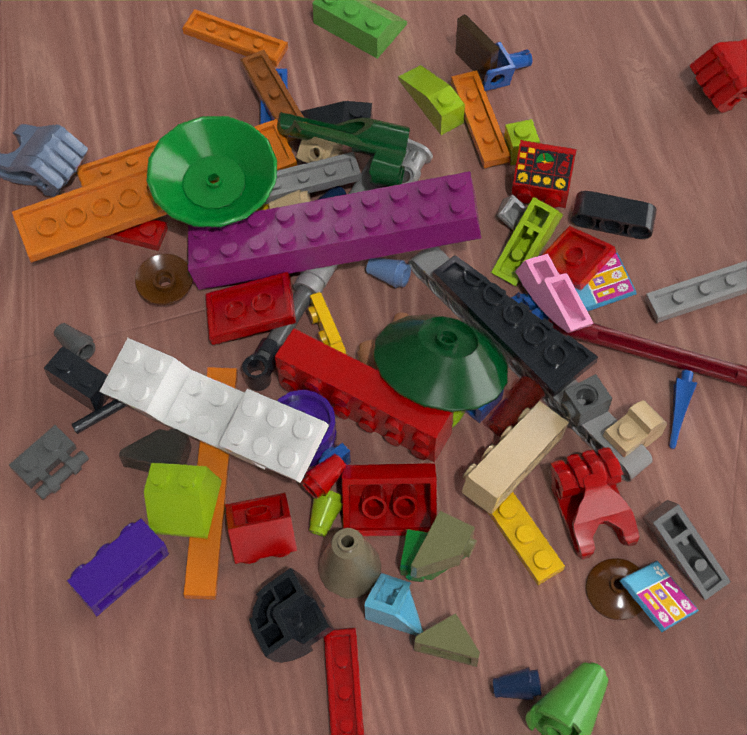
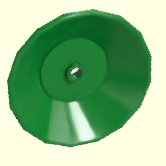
[146,116,277,227]

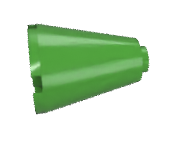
[525,662,609,735]

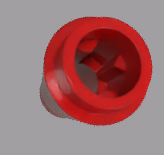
[301,453,347,499]

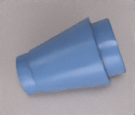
[366,258,411,288]

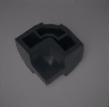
[249,568,335,663]

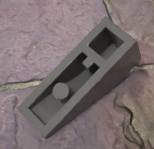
[642,500,731,600]

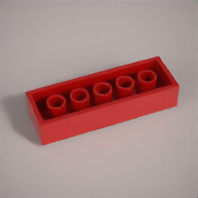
[275,328,454,463]

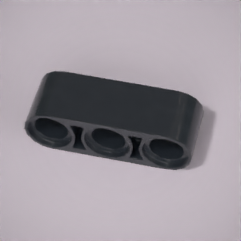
[571,191,657,239]

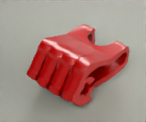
[689,39,747,113]
[551,447,639,559]

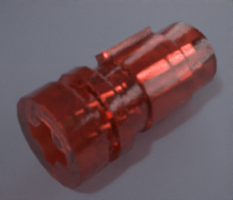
[486,376,544,437]

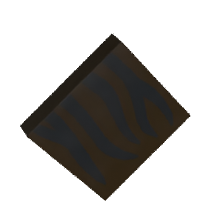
[455,14,499,83]

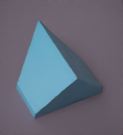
[364,573,423,636]

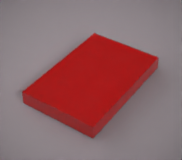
[205,271,296,345]

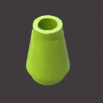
[308,491,343,537]

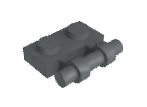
[9,425,89,500]

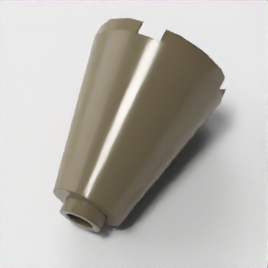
[318,528,381,599]

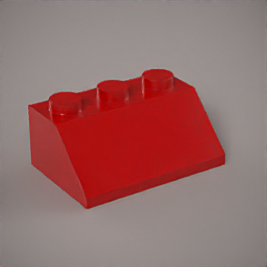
[342,463,437,536]

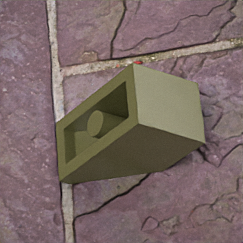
[411,511,477,578]

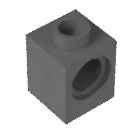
[561,374,612,427]

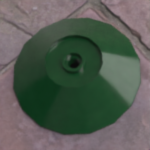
[373,314,508,412]

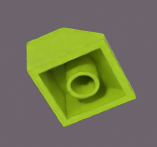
[144,463,222,539]

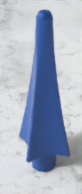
[669,370,697,449]

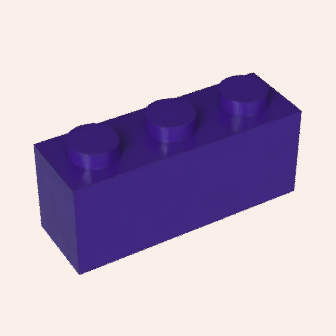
[67,518,169,617]

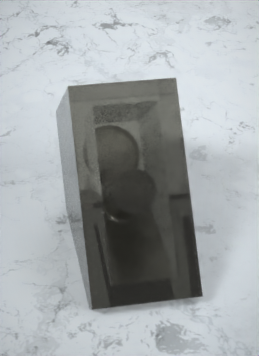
[119,429,192,473]

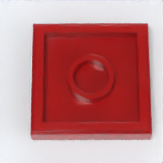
[541,226,616,291]

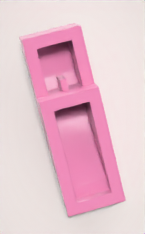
[515,254,593,333]

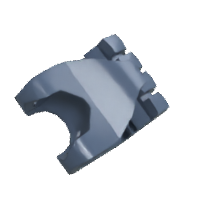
[0,124,88,197]

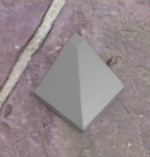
[497,195,527,231]

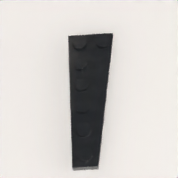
[433,255,598,397]

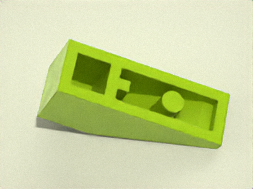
[398,65,465,135]
[491,197,563,287]

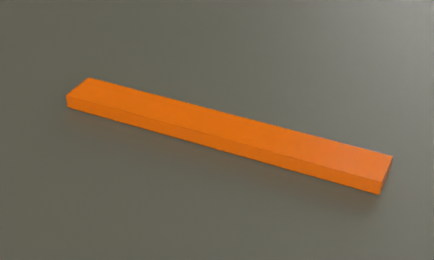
[183,367,238,600]

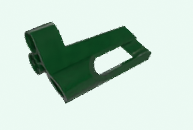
[277,112,410,187]

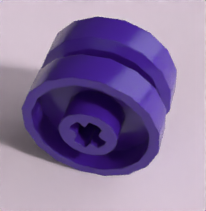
[277,390,337,467]

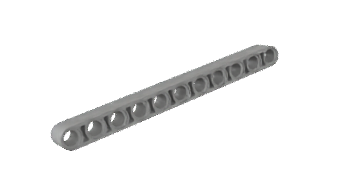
[409,247,653,482]

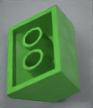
[312,0,407,59]

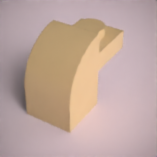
[603,400,667,458]

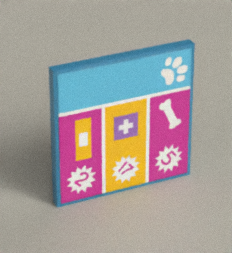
[575,253,637,311]
[620,561,699,632]

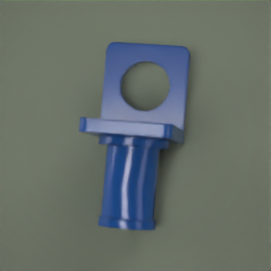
[483,42,533,91]

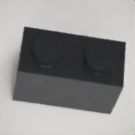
[44,346,110,411]

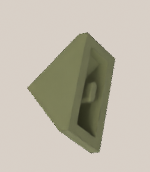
[414,613,480,667]

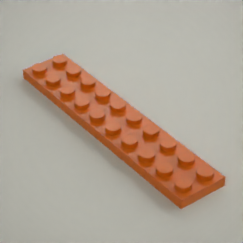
[12,119,297,263]

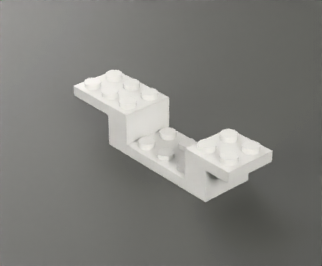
[100,338,329,483]

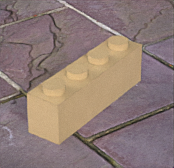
[462,401,569,514]

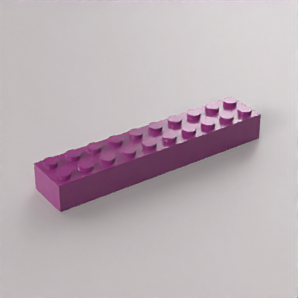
[188,171,482,290]

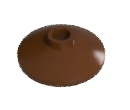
[135,254,193,305]
[586,558,643,620]

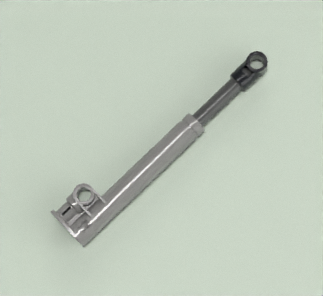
[242,139,433,391]

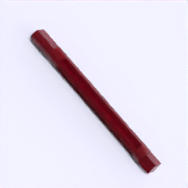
[549,319,747,388]

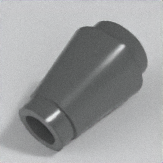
[54,323,96,361]

